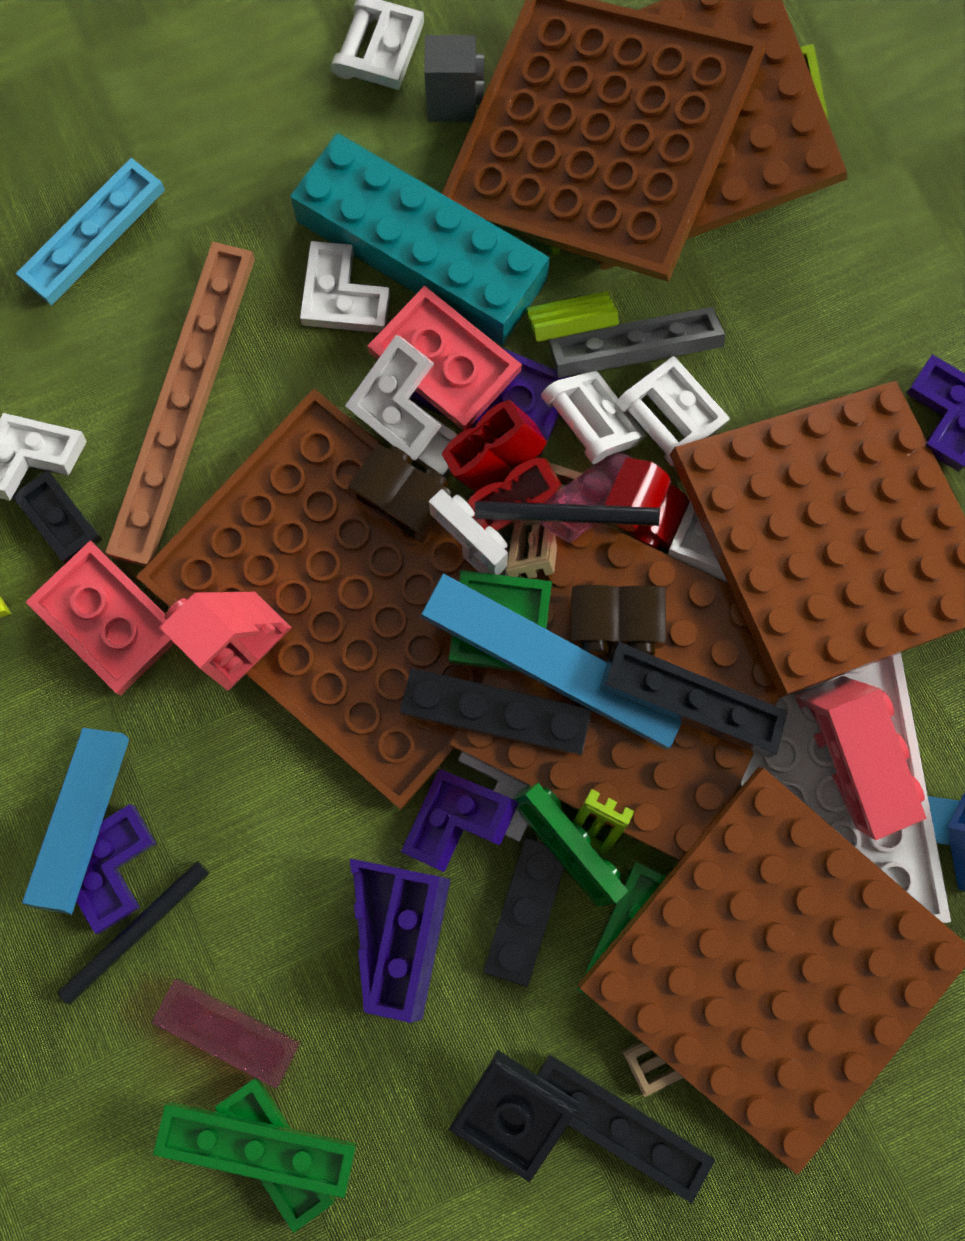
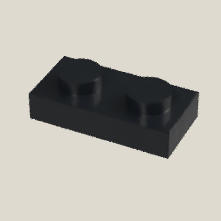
[13,470,103,564]

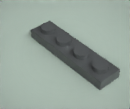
[549,307,725,378]

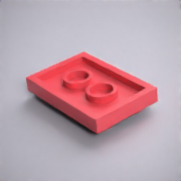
[368,285,522,431]
[26,540,174,696]

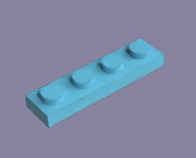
[16,158,165,306]

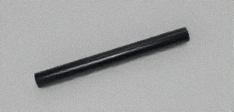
[475,501,660,526]
[57,860,210,1005]

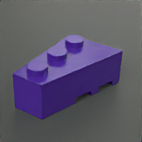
[350,858,451,1023]

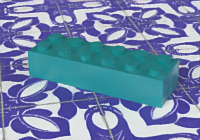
[290,132,550,346]

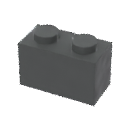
[424,35,484,122]

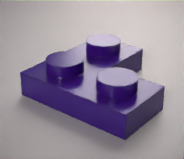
[906,354,965,472]
[401,769,519,872]
[76,804,157,934]

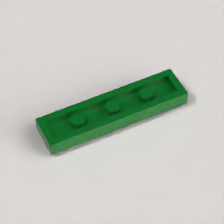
[153,1102,357,1198]

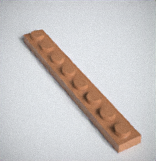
[105,241,255,567]

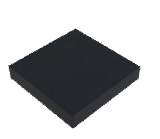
[449,1050,580,1183]

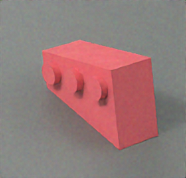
[159,592,292,691]
[794,676,927,841]

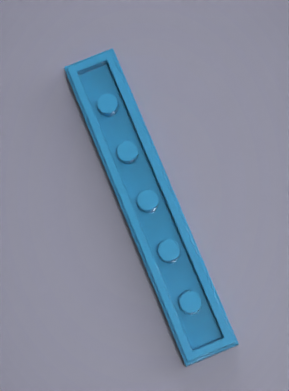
[420,573,682,750]

